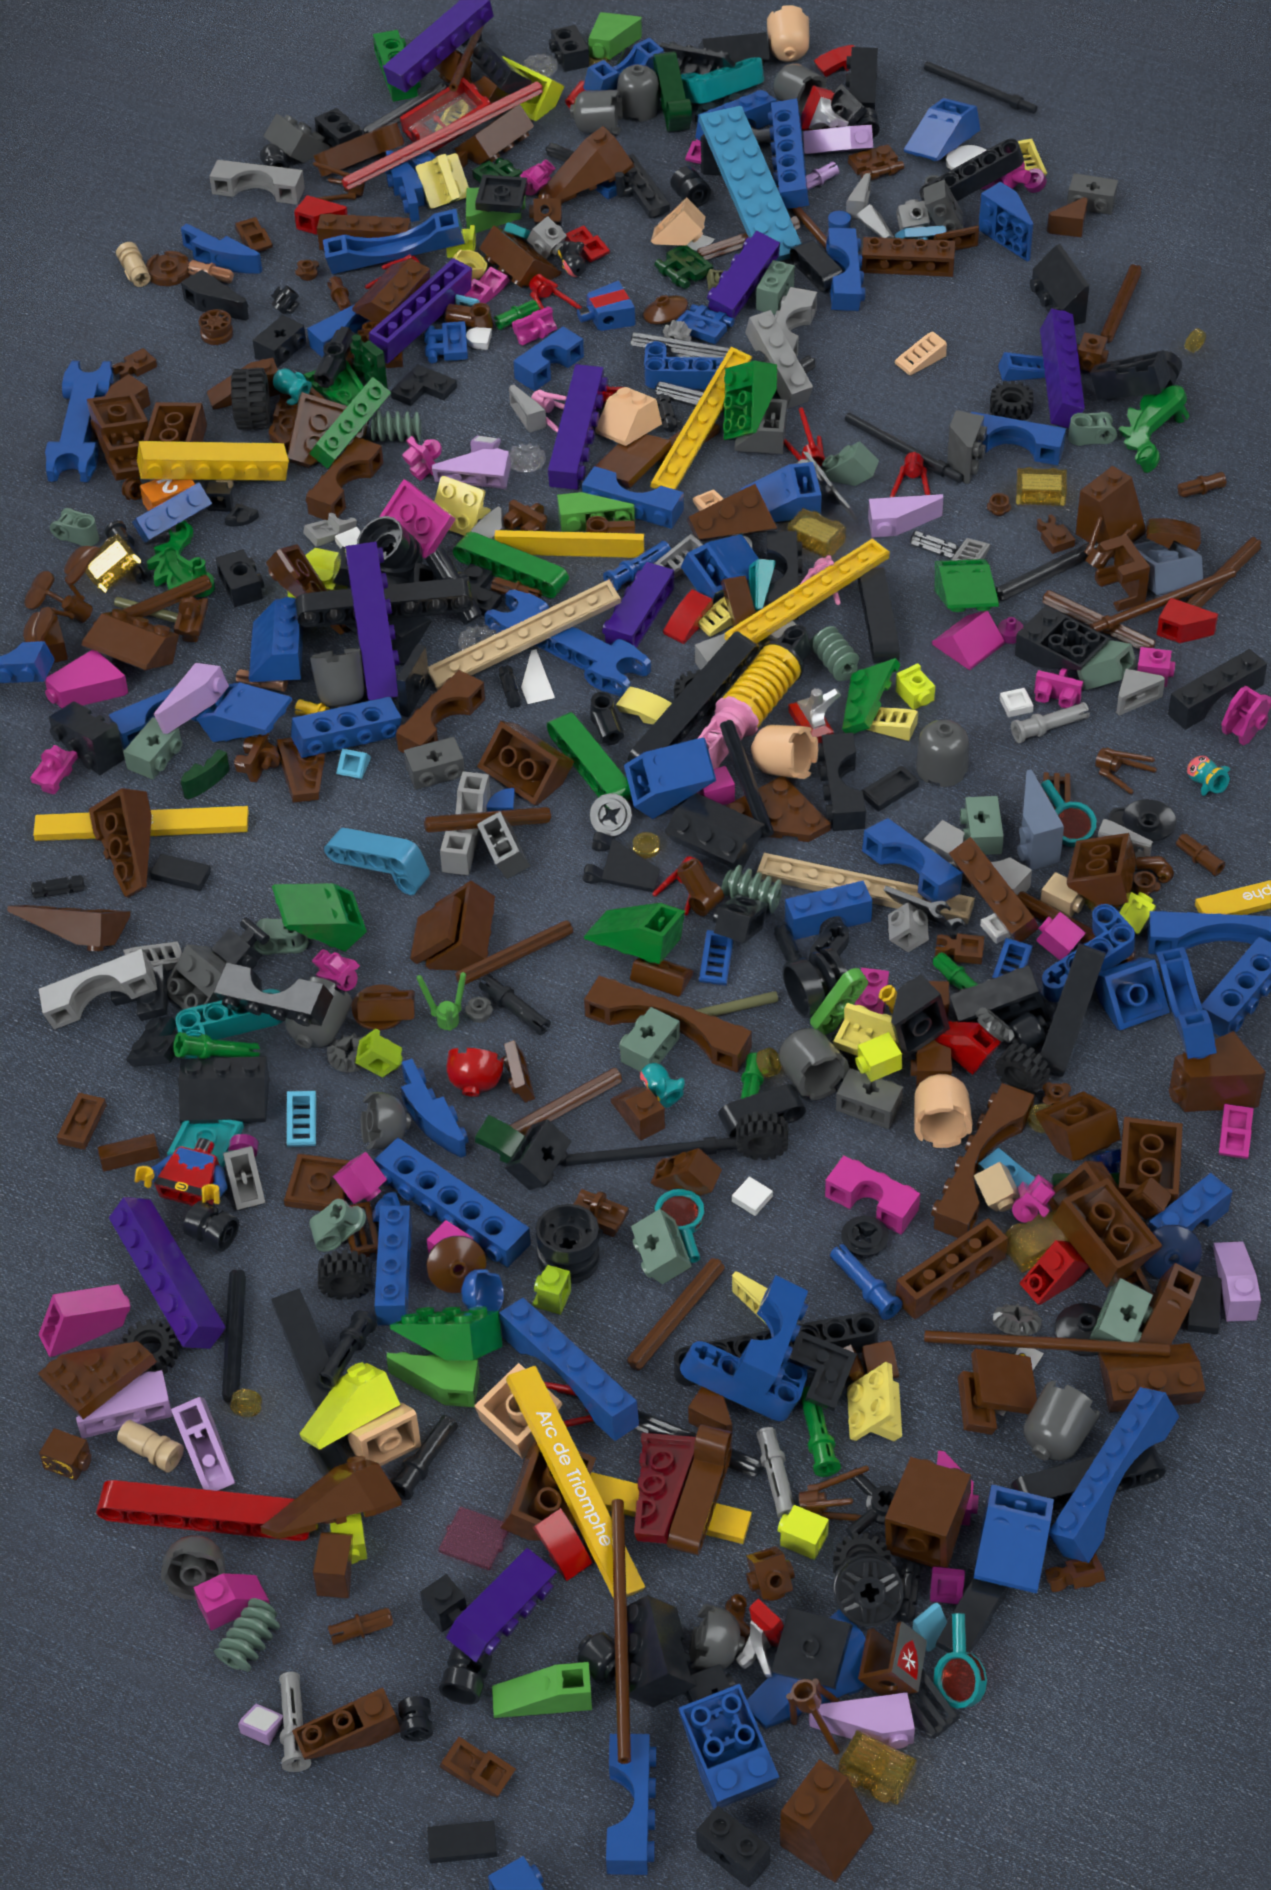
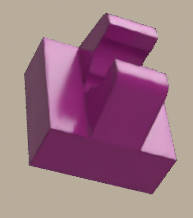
[930,1567,965,1604]

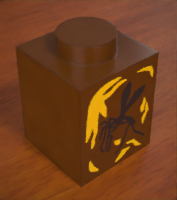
[39,1428,92,1481]

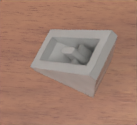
[1116,669,1165,716]
[223,1146,265,1210]

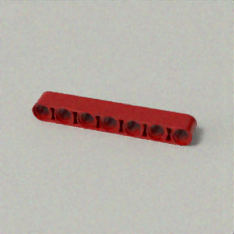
[96,1480,310,1541]

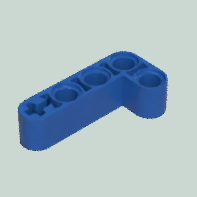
[644,341,724,390]
[1042,904,1135,1002]
[680,1341,808,1421]

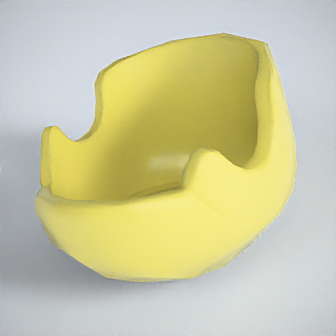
[453,249,487,281]

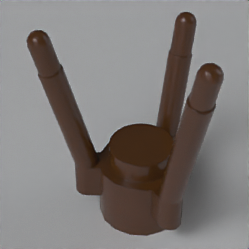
[313,162,365,201]
[1084,517,1138,569]
[1095,747,1157,794]
[799,1465,869,1521]
[786,1678,840,1755]

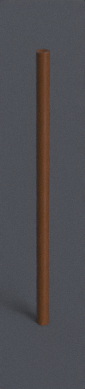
[611,1499,631,1764]

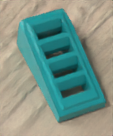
[749,559,775,612]

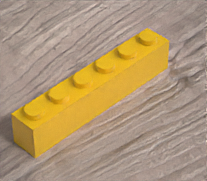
[137,441,289,481]

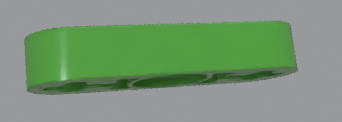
[810,968,868,1035]

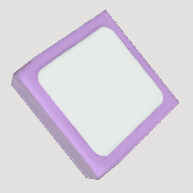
[471,436,501,453]
[238,1704,283,1746]

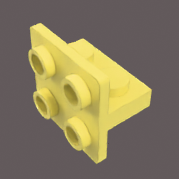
[415,153,469,209]
[434,476,491,536]
[833,1003,898,1056]
[847,1362,902,1441]

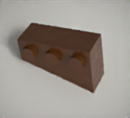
[686,484,777,541]

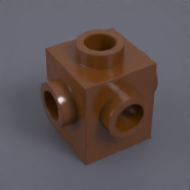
[529,194,562,224]
[1077,332,1109,372]
[746,1546,795,1601]

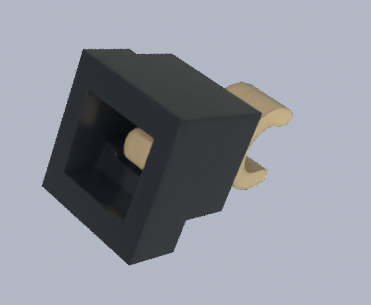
[206,480,234,512]

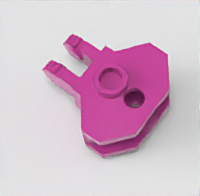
[1221,686,1271,746]

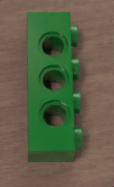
[373,30,421,102]
[309,377,391,469]

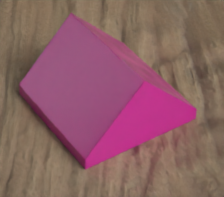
[932,611,1005,670]

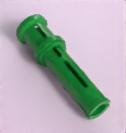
[173,1032,260,1059]
[800,1386,841,1477]

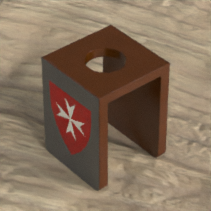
[858,1622,927,1696]

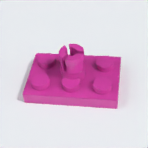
[379,479,456,558]

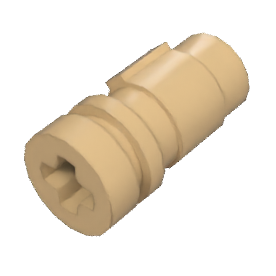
[116,242,151,287]
[117,1420,184,1472]

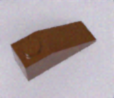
[207,358,280,410]

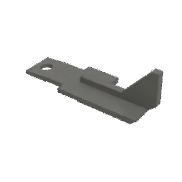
[796,451,857,520]

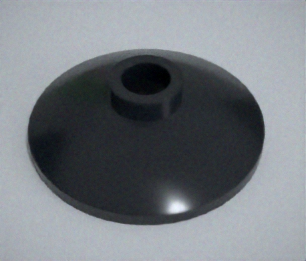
[1122,799,1176,842]
[1055,1303,1102,1356]

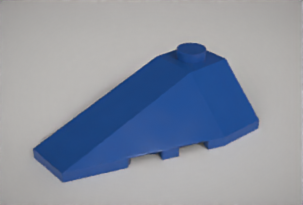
[747,1609,867,1729]

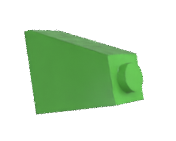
[589,12,642,60]
[466,188,526,233]

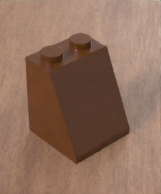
[1075,466,1146,558]
[1169,1031,1266,1112]
[885,1456,971,1568]
[780,1759,874,1883]

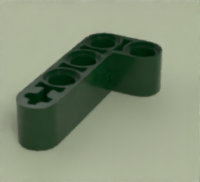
[653,51,692,133]

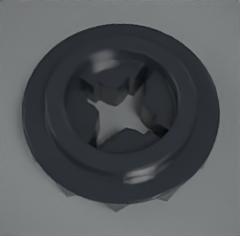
[841,1216,889,1259]

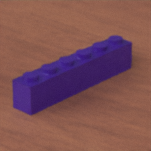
[383,0,494,92]
[369,258,472,364]
[1040,308,1085,428]
[548,364,608,490]
[345,542,399,701]
[109,1197,226,1349]

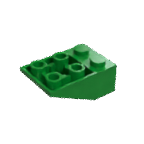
[723,360,777,440]
[934,559,999,612]
[272,883,367,952]
[584,903,685,964]
[390,1306,503,1360]

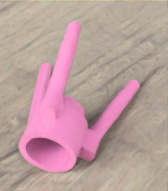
[531,390,567,433]
[801,555,841,605]

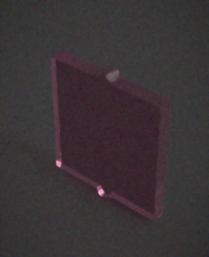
[439,1507,508,1571]

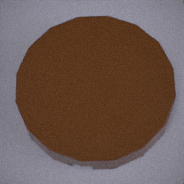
[146,251,190,287]

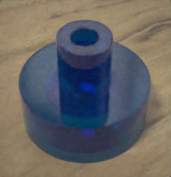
[1092,1148,1121,1173]

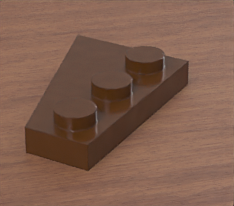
[276,738,326,803]

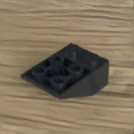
[1015,605,1110,670]

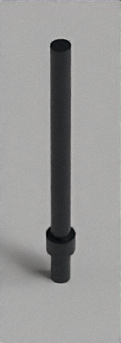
[924,61,1037,114]
[845,413,964,483]
[566,1136,738,1166]

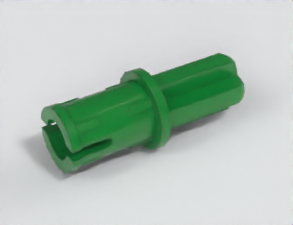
[494,300,539,330]
[933,952,978,990]
[741,1052,765,1099]

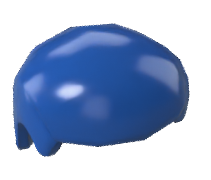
[461,1269,504,1311]

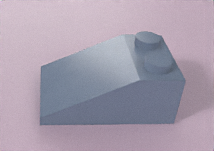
[1134,541,1203,596]
[1017,769,1064,870]

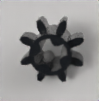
[271,285,300,314]

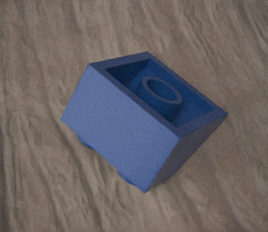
[1095,957,1170,1030]

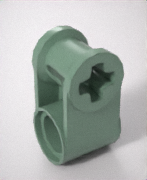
[1068,412,1117,446]
[50,508,99,546]
[254,918,309,955]
[309,1199,366,1252]

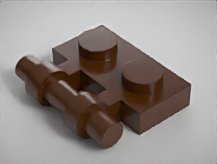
[848,144,904,181]

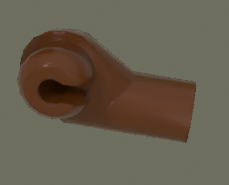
[1136,856,1174,883]
[725,1594,750,1643]

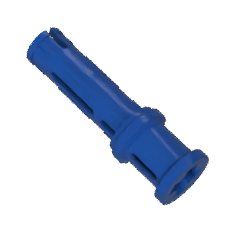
[603,541,671,591]
[830,1244,903,1320]

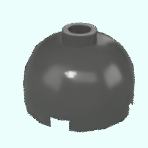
[361,1092,411,1150]
[161,1535,226,1600]
[689,1604,745,1671]

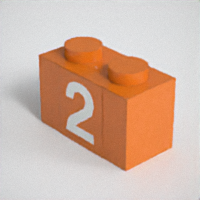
[140,479,195,511]

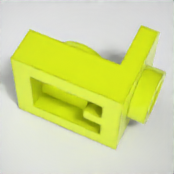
[1119,892,1156,935]

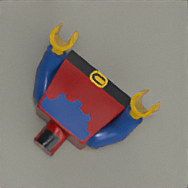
[134,1138,228,1206]

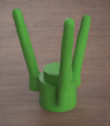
[417,972,466,1031]

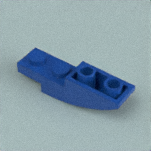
[385,150,425,222]
[181,224,262,274]
[401,1059,469,1158]

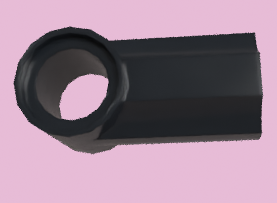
[590,691,624,746]

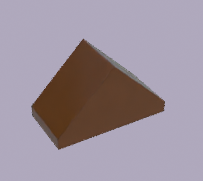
[1047,197,1088,238]
[688,1387,732,1432]
[313,1531,353,1598]

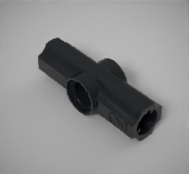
[314,326,356,388]
[425,548,482,625]

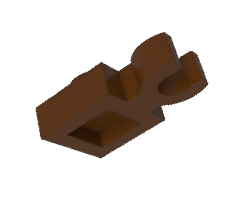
[112,348,157,379]
[1036,514,1075,554]
[935,934,985,965]
[1045,1553,1106,1592]

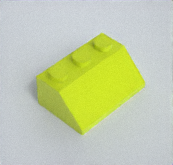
[502,56,565,121]

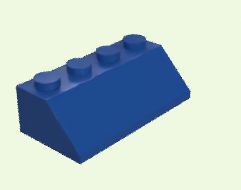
[249,597,304,682]

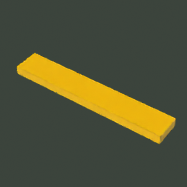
[494,530,645,558]
[590,1472,752,1544]

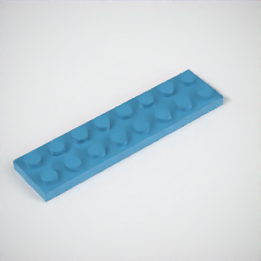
[698,106,801,261]

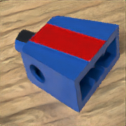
[577,281,635,331]

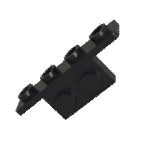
[660,42,736,75]

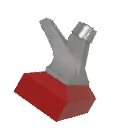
[800,86,849,131]
[788,688,841,744]
[736,1598,784,1677]

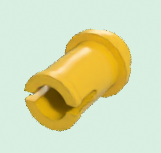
[295,699,330,716]
[879,985,897,1014]

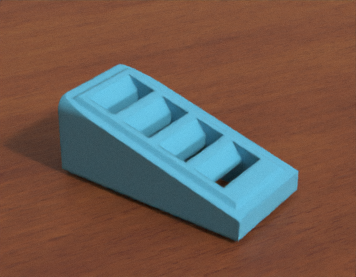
[287,1091,317,1147]

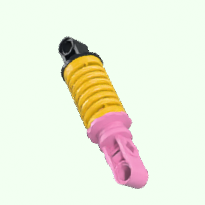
[697,625,812,769]

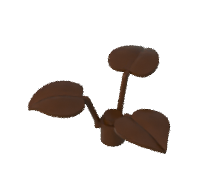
[23,546,102,642]

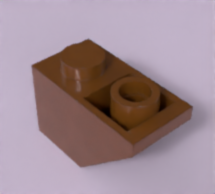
[650,1148,722,1196]

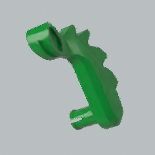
[1119,385,1189,473]
[147,520,215,597]

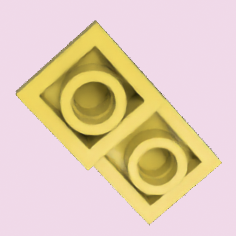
[616,687,672,725]

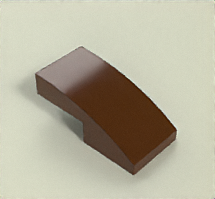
[235,217,273,252]
[439,1736,516,1798]

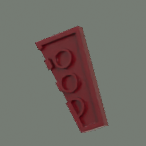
[634,1433,696,1544]

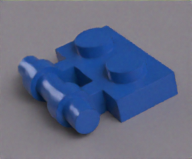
[677,304,735,345]
[424,321,468,363]

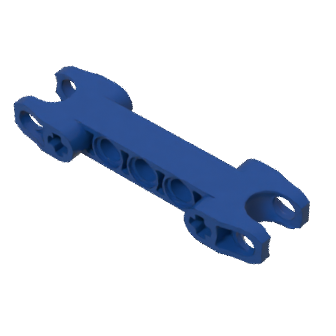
[45,360,113,482]
[484,590,651,697]

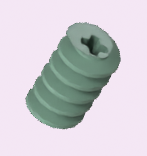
[371,410,422,442]
[810,626,859,681]
[721,865,782,913]
[213,1598,280,1672]

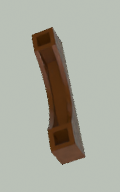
[584,975,752,1073]
[931,1083,1035,1238]

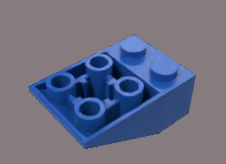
[904,98,980,161]
[979,182,1033,262]
[740,462,821,522]
[681,534,759,604]
[196,682,293,742]
[624,737,716,819]
[973,1484,1054,1594]
[678,1684,779,1809]

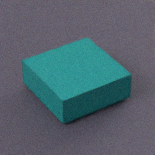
[504,222,531,240]

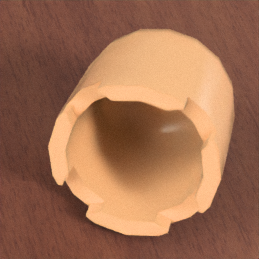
[767,5,809,62]
[751,725,818,779]
[914,1074,972,1148]

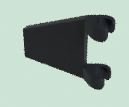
[583,832,660,892]
[884,886,968,938]

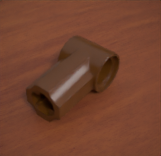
[445,303,494,330]
[586,516,635,534]
[677,859,725,917]

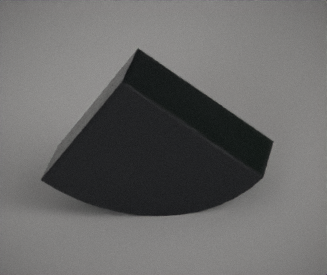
[225,504,259,527]

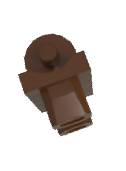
[503,499,547,531]
[174,597,209,642]
[234,733,281,783]
[574,1189,629,1237]

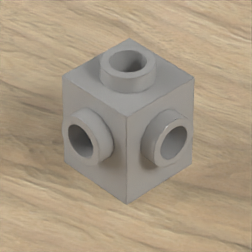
[896,199,932,231]
[527,216,567,259]
[888,902,929,952]

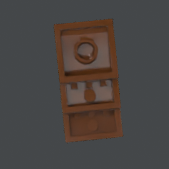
[87,392,148,481]

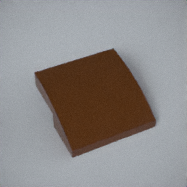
[1146,518,1201,551]

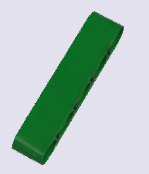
[452,531,569,598]
[546,712,632,810]

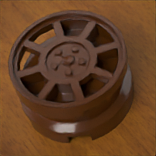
[198,309,233,345]

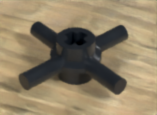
[846,1467,898,1538]

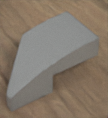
[471,506,505,540]
[303,513,357,547]

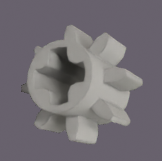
[663,320,692,341]

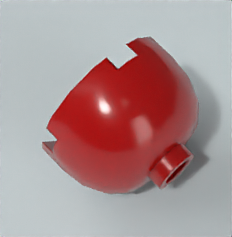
[447,1048,504,1097]

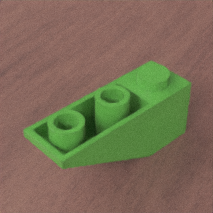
[557,492,635,532]
[387,1352,480,1408]
[492,1662,592,1718]

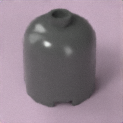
[773,63,829,115]
[617,64,660,122]
[570,90,623,135]
[310,648,365,708]
[916,719,969,787]
[285,977,352,1049]
[779,1028,849,1100]
[1023,1381,1100,1461]

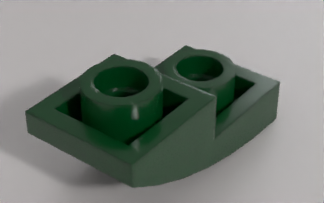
[181,749,230,800]
[475,1115,524,1164]

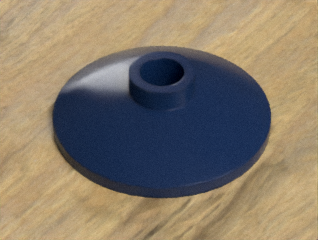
[1144,1225,1202,1279]

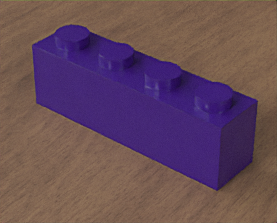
[707,230,780,319]
[602,562,675,648]
[446,1548,557,1662]

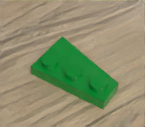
[303,360,364,406]
[842,658,901,734]

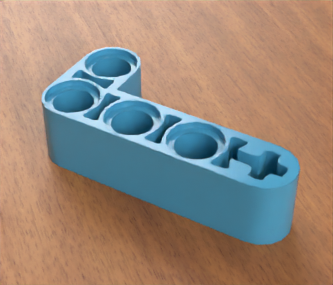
[324,828,430,895]

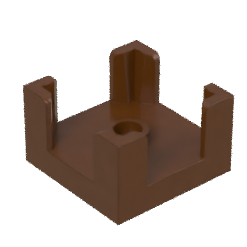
[1095,534,1150,612]

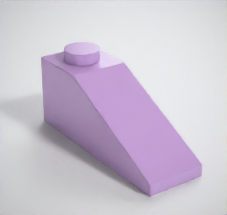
[803,125,873,154]
[432,448,511,489]
[868,494,943,537]
[154,663,229,734]
[1213,1242,1261,1322]
[76,1370,173,1438]
[171,1397,235,1491]
[809,1693,915,1749]

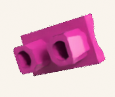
[520,160,556,195]
[512,306,557,346]
[402,436,442,481]
[1034,668,1083,708]
[30,745,78,794]
[312,949,360,991]
[1012,1174,1055,1223]

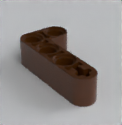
[313,123,405,177]
[667,1424,732,1556]

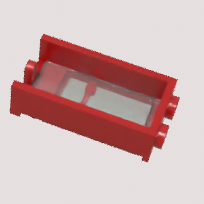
[400,78,491,153]

